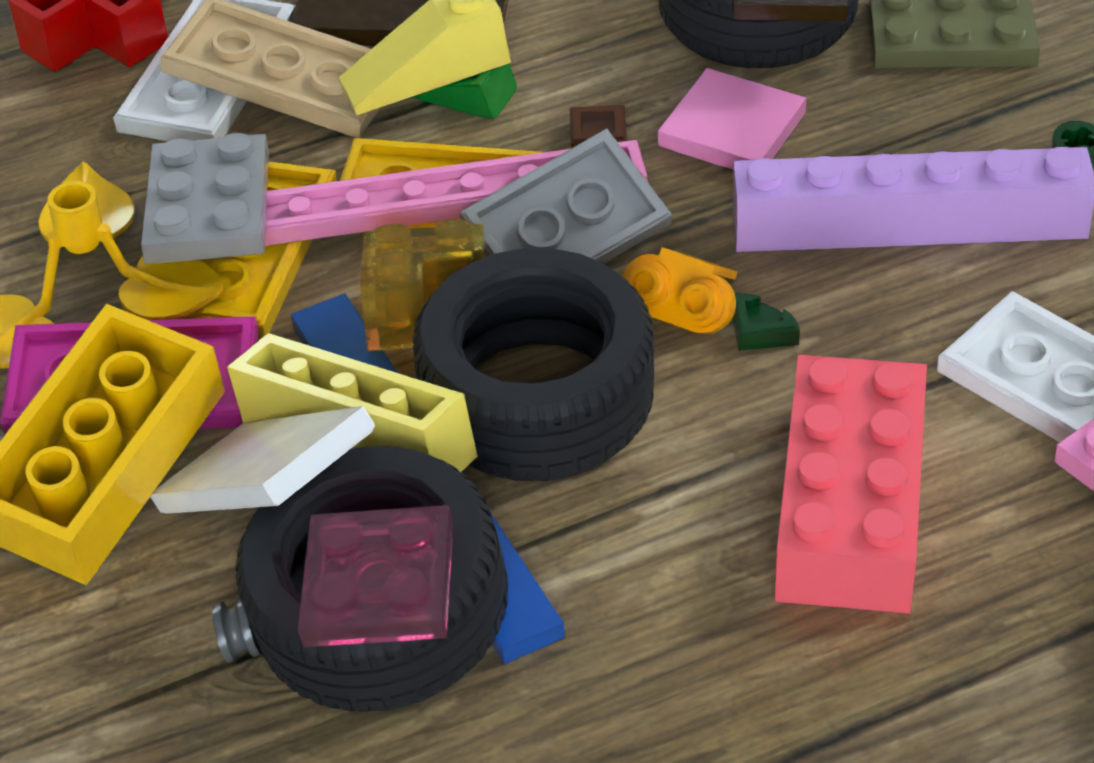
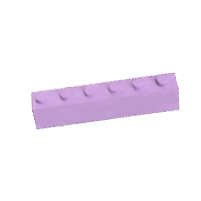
[733,147,1094,252]

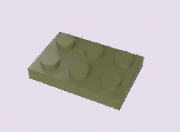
[868,0,1040,68]

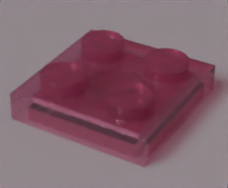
[298,505,454,647]

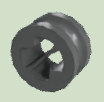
[212,597,262,663]

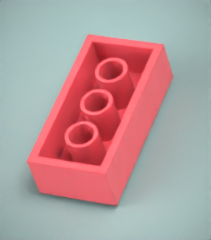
[775,354,927,614]

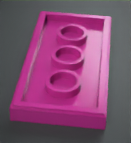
[0,316,259,435]

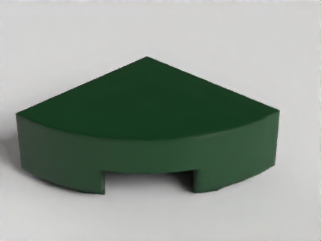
[732,293,800,351]

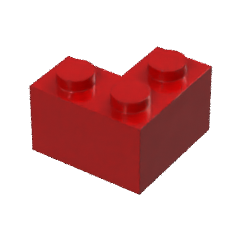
[8,0,168,72]

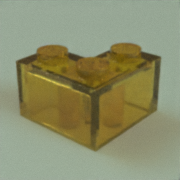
[360,220,486,351]

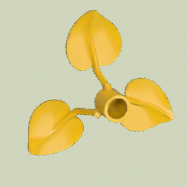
[0,162,224,369]

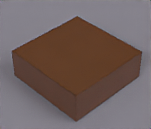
[569,105,627,148]

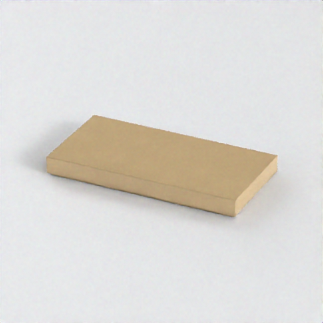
[161,0,380,138]

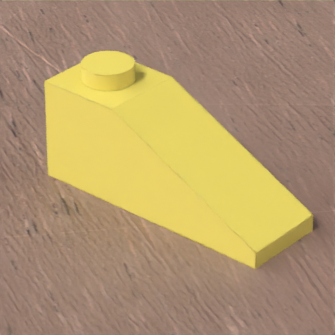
[339,0,511,116]

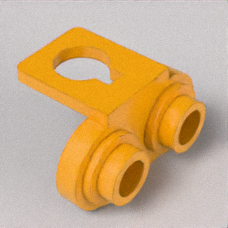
[622,247,738,334]

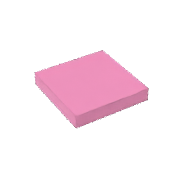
[658,68,807,170]

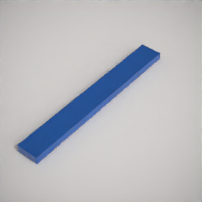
[291,293,565,664]

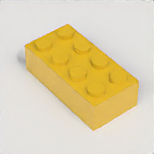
[0,304,225,586]

